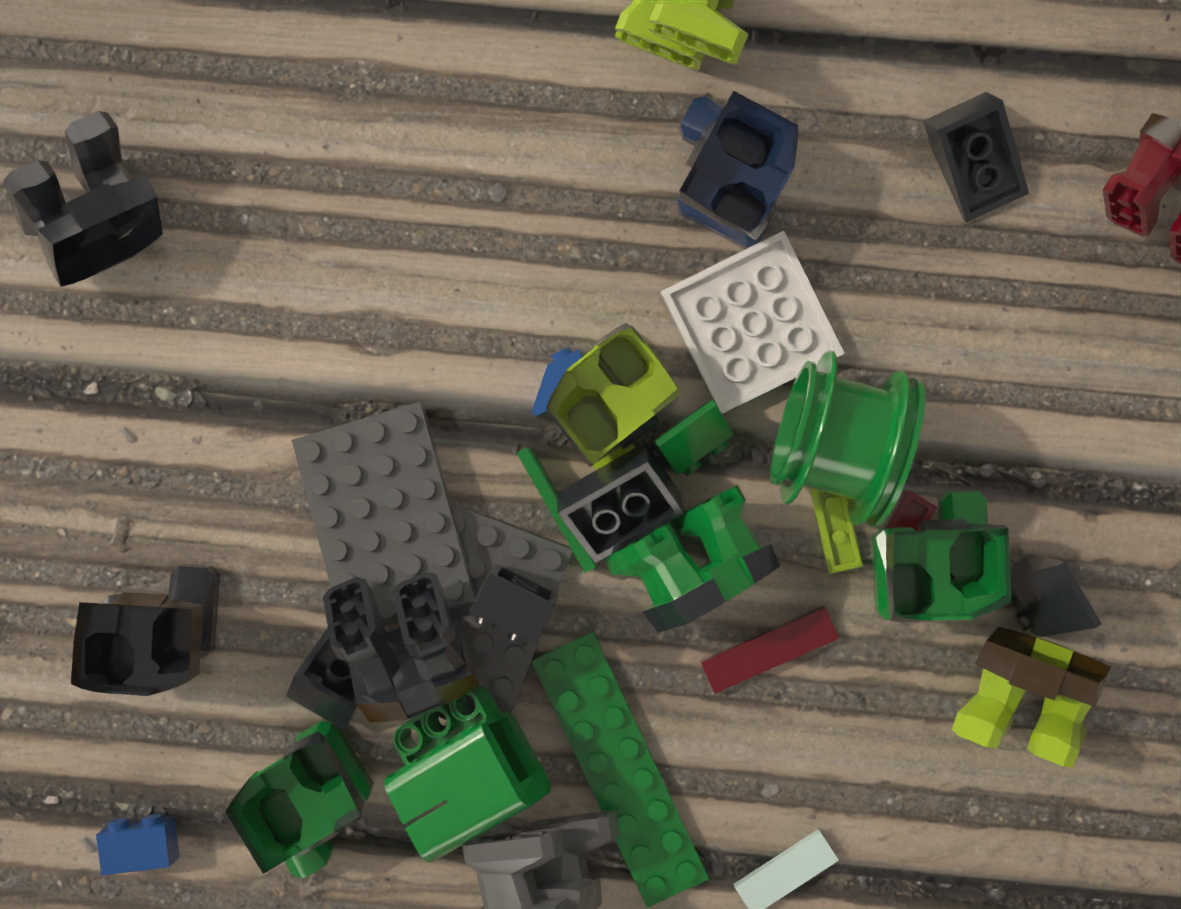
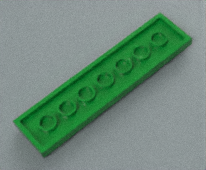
[532,631,709,908]

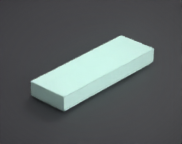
[734,829,839,909]

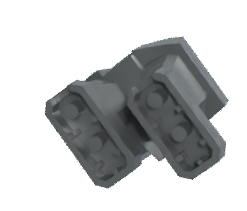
[462,810,620,909]

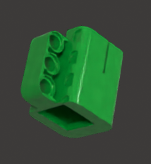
[384,685,551,863]

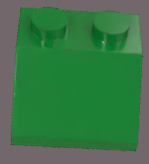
[652,400,734,476]

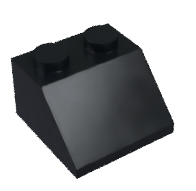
[286,628,359,731]

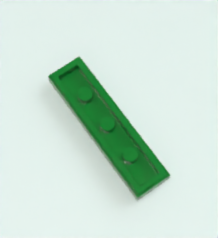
[517,447,597,573]

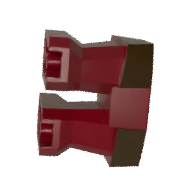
[1102,113,1181,264]

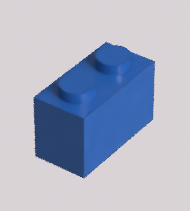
[96,814,180,876]

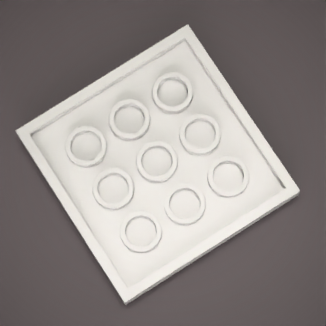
[660,231,845,414]

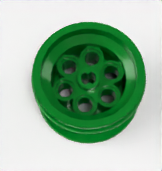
[770,350,925,527]

